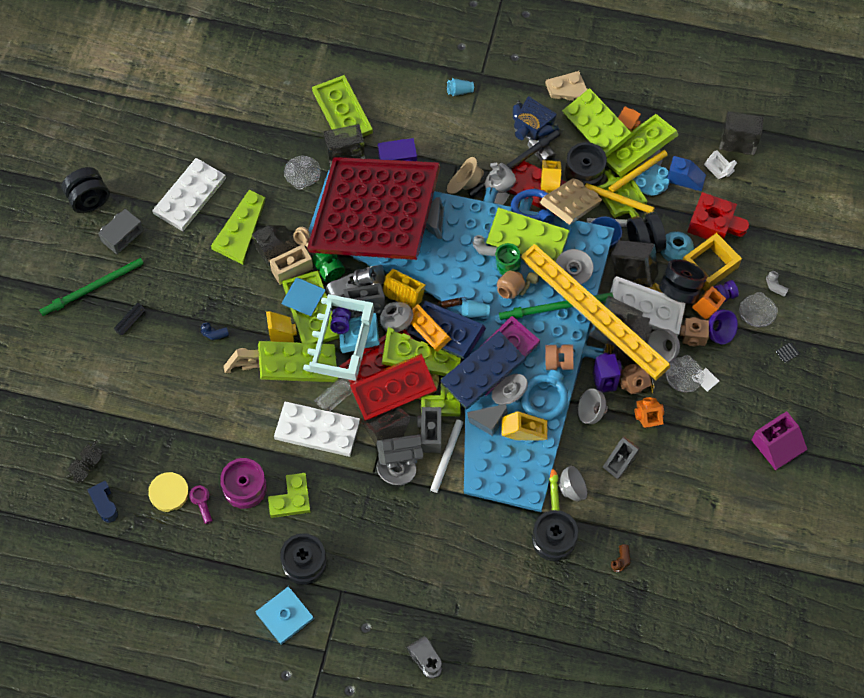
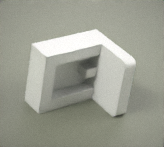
[704,150,737,179]

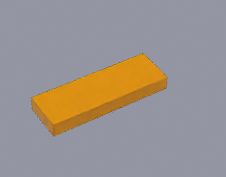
[410,304,451,352]

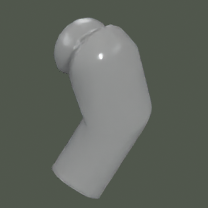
[473,235,497,256]
[766,271,789,297]

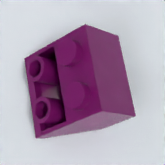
[751,411,807,470]

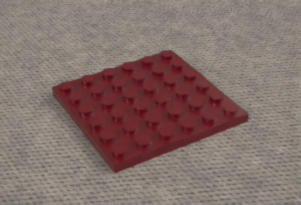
[307,157,440,260]

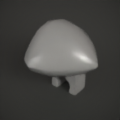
[484,163,516,193]

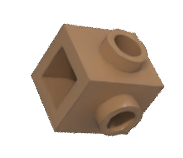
[680,317,709,346]
[619,364,652,394]

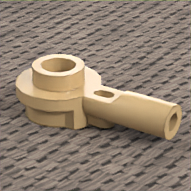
[293,227,311,247]

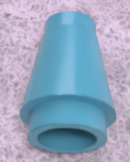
[447,78,474,96]
[461,300,490,318]

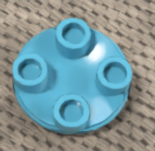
[634,162,670,196]

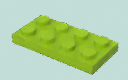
[312,75,373,146]
[562,88,633,157]
[606,114,679,177]
[486,208,570,262]
[282,271,340,344]
[258,341,338,382]

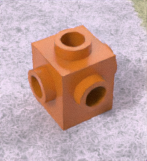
[635,397,664,428]

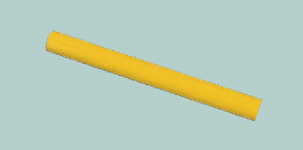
[609,150,668,193]
[585,183,655,213]

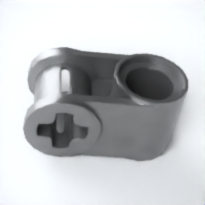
[353,265,385,287]
[326,273,358,297]
[407,636,441,678]

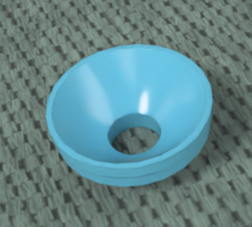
[661,231,694,261]

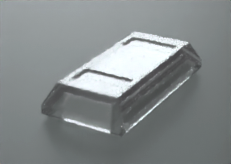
[314,378,352,412]

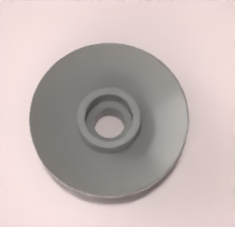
[556,249,593,285]
[492,374,528,405]
[377,460,416,485]

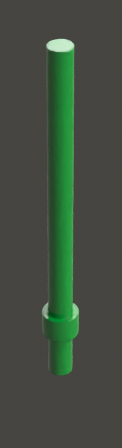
[39,258,144,316]
[499,292,614,320]

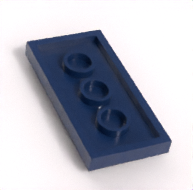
[406,301,486,359]
[440,331,526,410]

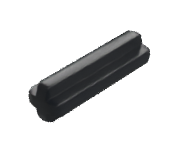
[114,303,145,335]

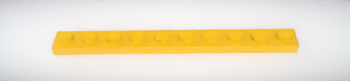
[521,244,670,380]

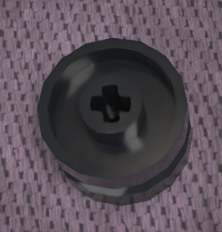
[565,142,607,186]
[61,167,110,213]
[626,211,667,258]
[659,259,708,304]
[532,510,578,561]
[280,533,327,585]

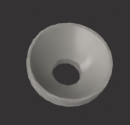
[380,302,413,332]
[647,329,680,362]
[578,389,608,424]
[559,466,587,502]

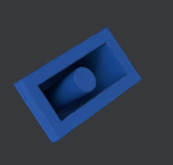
[667,156,706,191]

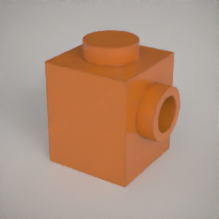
[618,107,641,132]
[692,286,726,320]

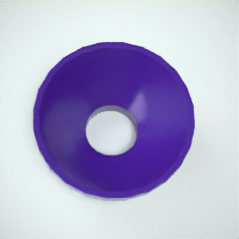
[709,310,738,344]

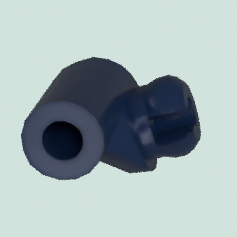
[201,322,229,340]

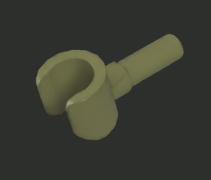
[519,272,539,297]

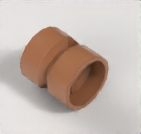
[545,344,574,370]

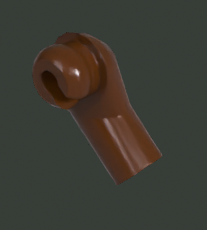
[611,544,631,572]

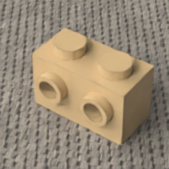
[270,245,313,285]

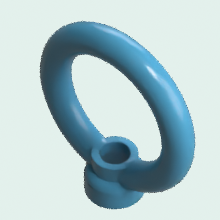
[521,370,568,420]

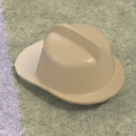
[447,157,484,194]

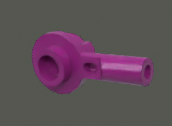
[189,485,213,524]

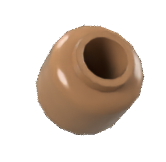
[497,270,525,299]

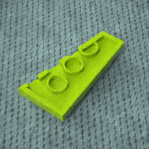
[211,190,265,265]
[382,327,461,376]

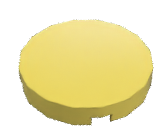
[148,472,189,512]

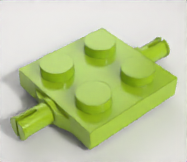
[598,170,647,218]

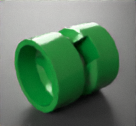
[495,243,521,275]
[312,253,345,283]

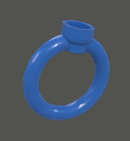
[511,189,555,224]

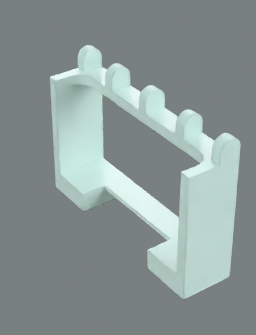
[303,294,374,381]

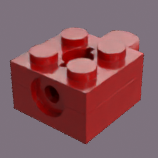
[687,192,749,240]

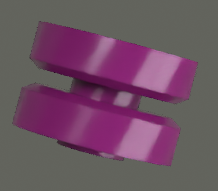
[220,458,267,509]

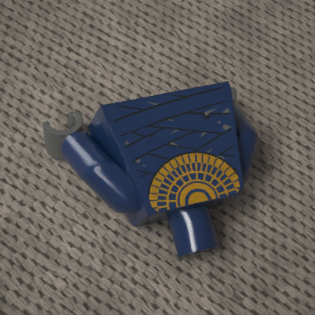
[513,96,564,140]

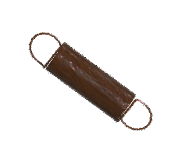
[437,297,467,308]

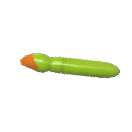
[549,469,560,511]

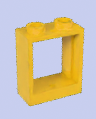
[683,233,742,292]

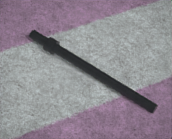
[468,130,560,197]

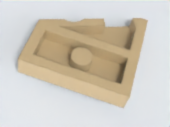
[545,71,587,101]
[224,348,260,373]

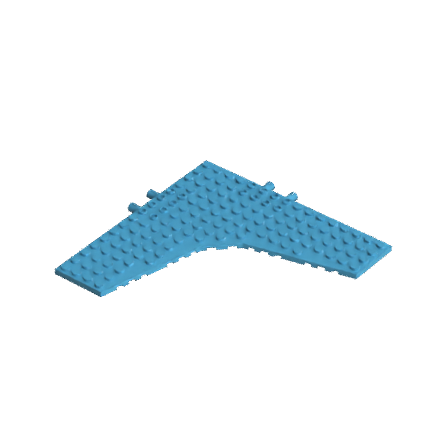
[309,170,614,512]

